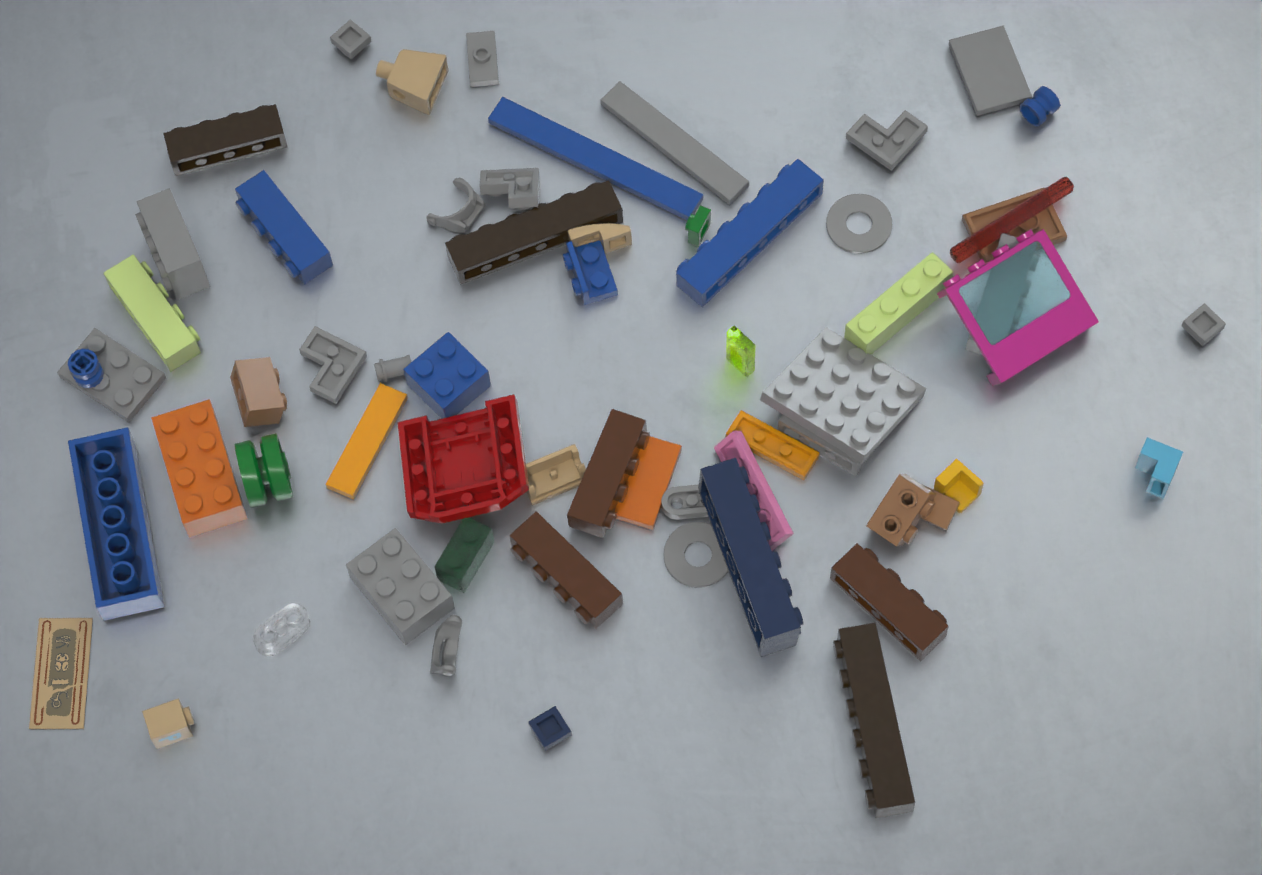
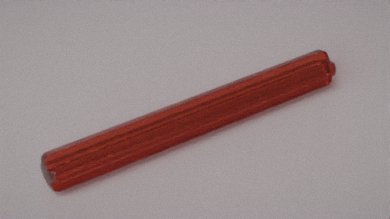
[950,177,1074,263]

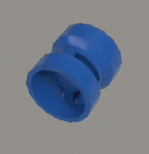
[1019,86,1061,127]
[68,349,104,388]

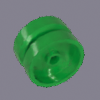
[234,433,293,508]

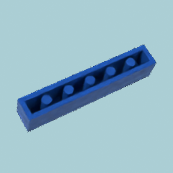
[676,159,824,307]

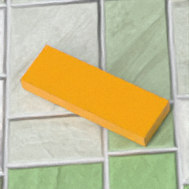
[725,410,820,480]

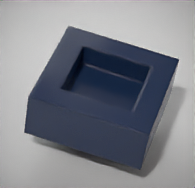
[528,706,572,751]

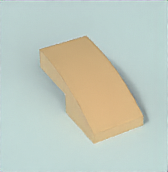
[568,223,632,254]

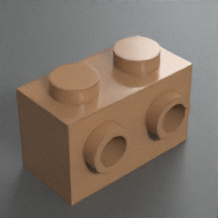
[230,357,287,427]
[866,474,936,547]

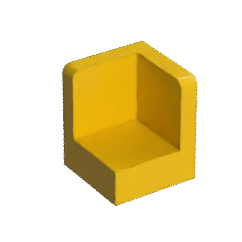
[933,458,984,513]

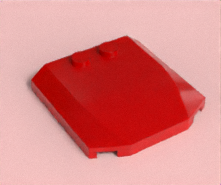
[397,394,529,524]

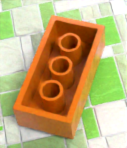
[151,399,248,538]

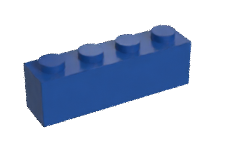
[235,170,333,285]

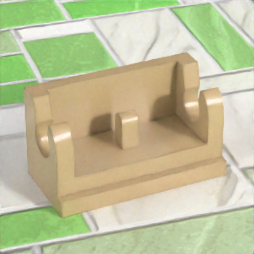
[526,444,586,506]

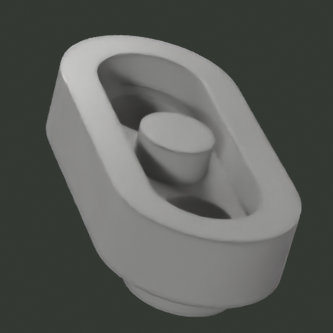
[661,484,708,520]

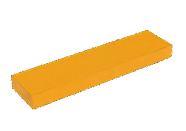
[326,383,408,500]

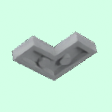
[846,110,928,171]
[480,168,539,210]
[299,326,367,404]

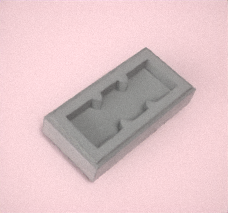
[466,31,499,87]

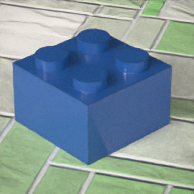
[403,332,491,419]

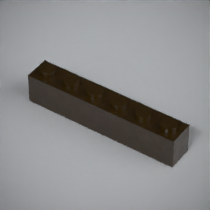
[445,180,623,285]
[833,623,915,818]

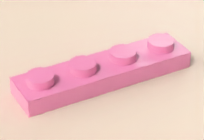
[714,431,794,550]

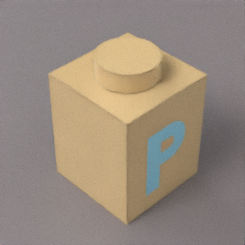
[142,698,195,749]

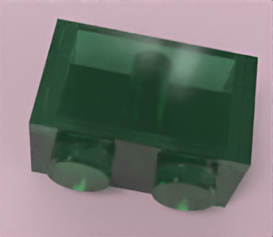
[434,517,494,593]

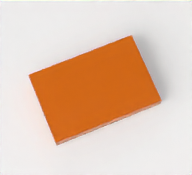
[615,436,682,530]

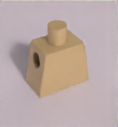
[376,49,449,115]

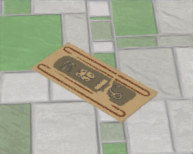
[29,618,93,729]

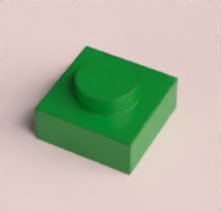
[685,205,711,247]

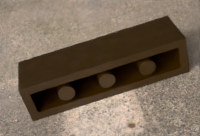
[163,104,287,176]

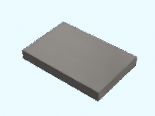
[949,25,1032,116]

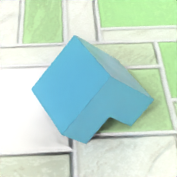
[1135,437,1183,499]

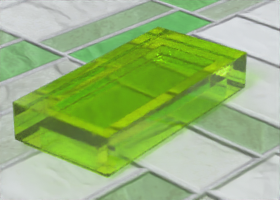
[726,325,756,377]

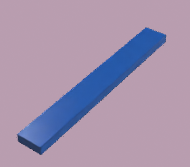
[488,96,703,220]

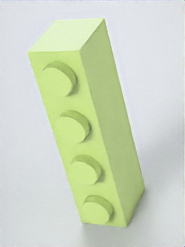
[844,252,953,354]
[103,254,201,372]

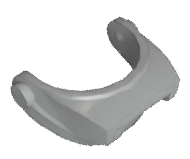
[426,177,486,233]
[430,615,462,676]

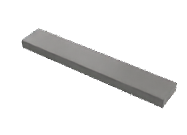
[600,81,749,205]

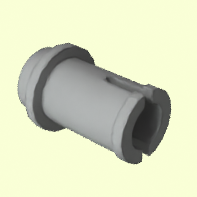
[374,355,411,382]

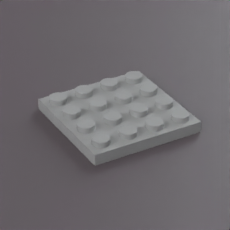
[760,327,926,464]

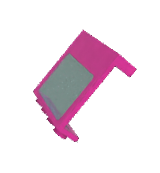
[937,229,1099,386]

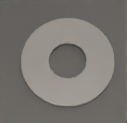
[826,194,892,253]
[664,522,728,588]

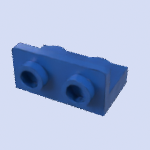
[562,240,618,305]

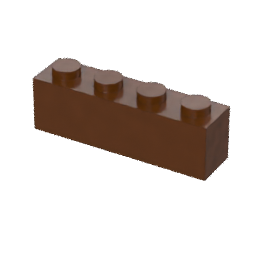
[567,409,650,538]
[509,511,623,629]
[830,543,949,662]

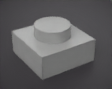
[330,19,371,59]
[1182,303,1226,346]

